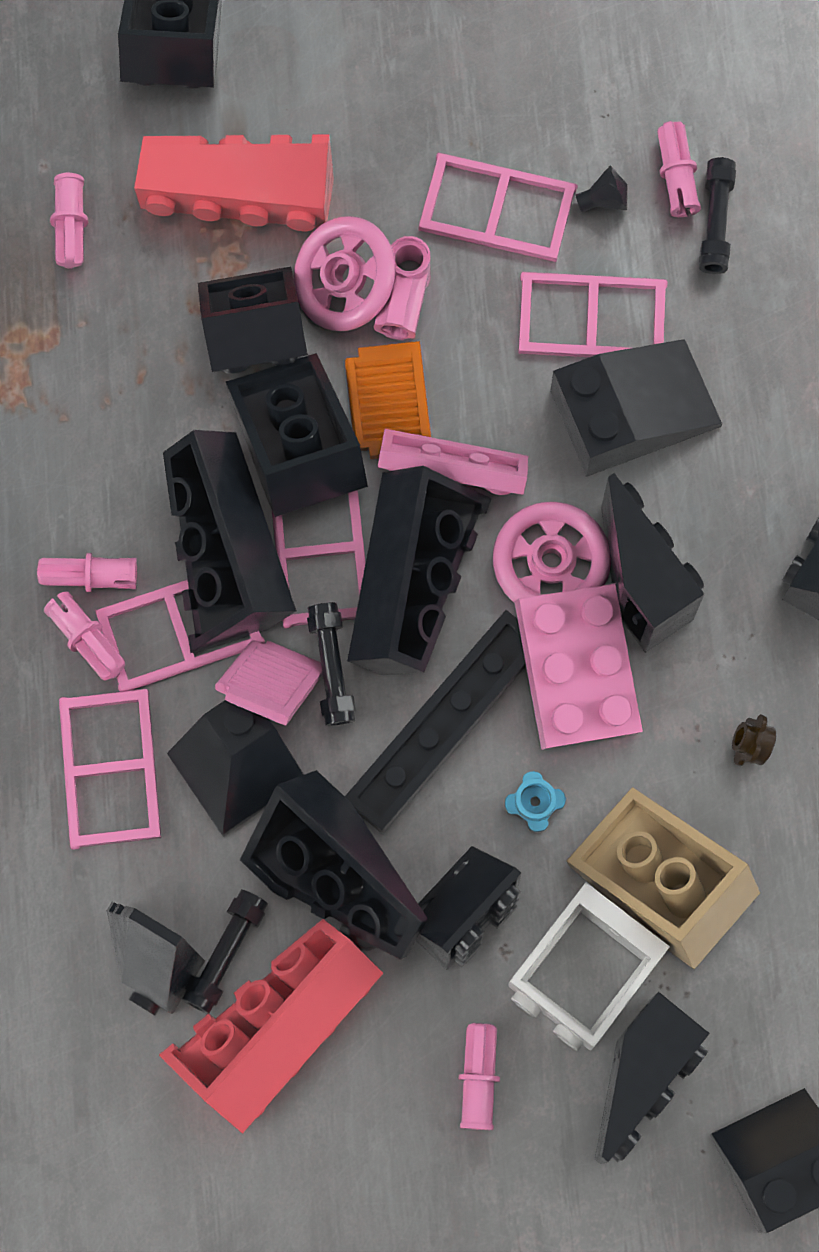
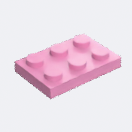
[514,584,643,750]

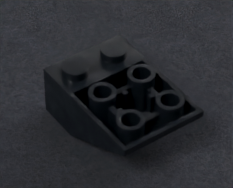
[601,473,704,653]
[416,846,521,970]
[595,991,710,1164]

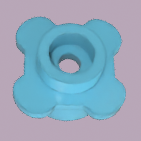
[505,771,566,832]

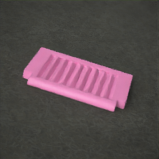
[215,640,323,726]

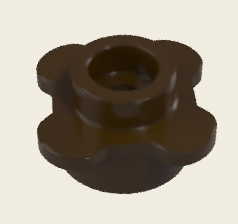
[732,714,776,766]

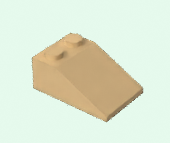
[567,787,760,969]

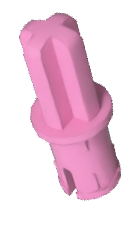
[657,121,701,218]
[50,172,88,269]
[37,553,137,592]
[44,592,125,681]
[459,1023,500,1130]

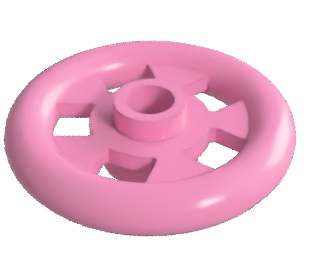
[294,216,395,331]
[492,502,611,603]

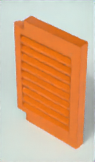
[345,341,431,459]

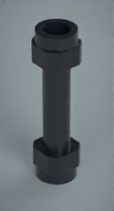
[699,157,736,274]
[307,602,356,726]
[182,889,268,1014]

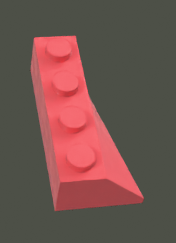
[134,134,334,232]
[159,919,383,1134]

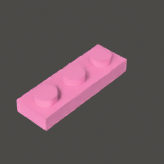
[377,429,529,495]

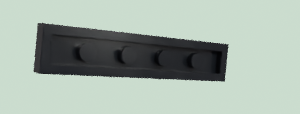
[345,610,526,834]

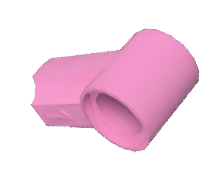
[374,236,431,341]

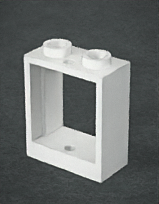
[508,882,670,1051]

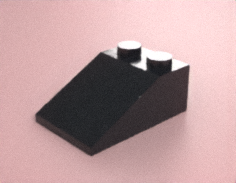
[118,0,222,89]
[550,339,722,477]
[226,353,368,517]

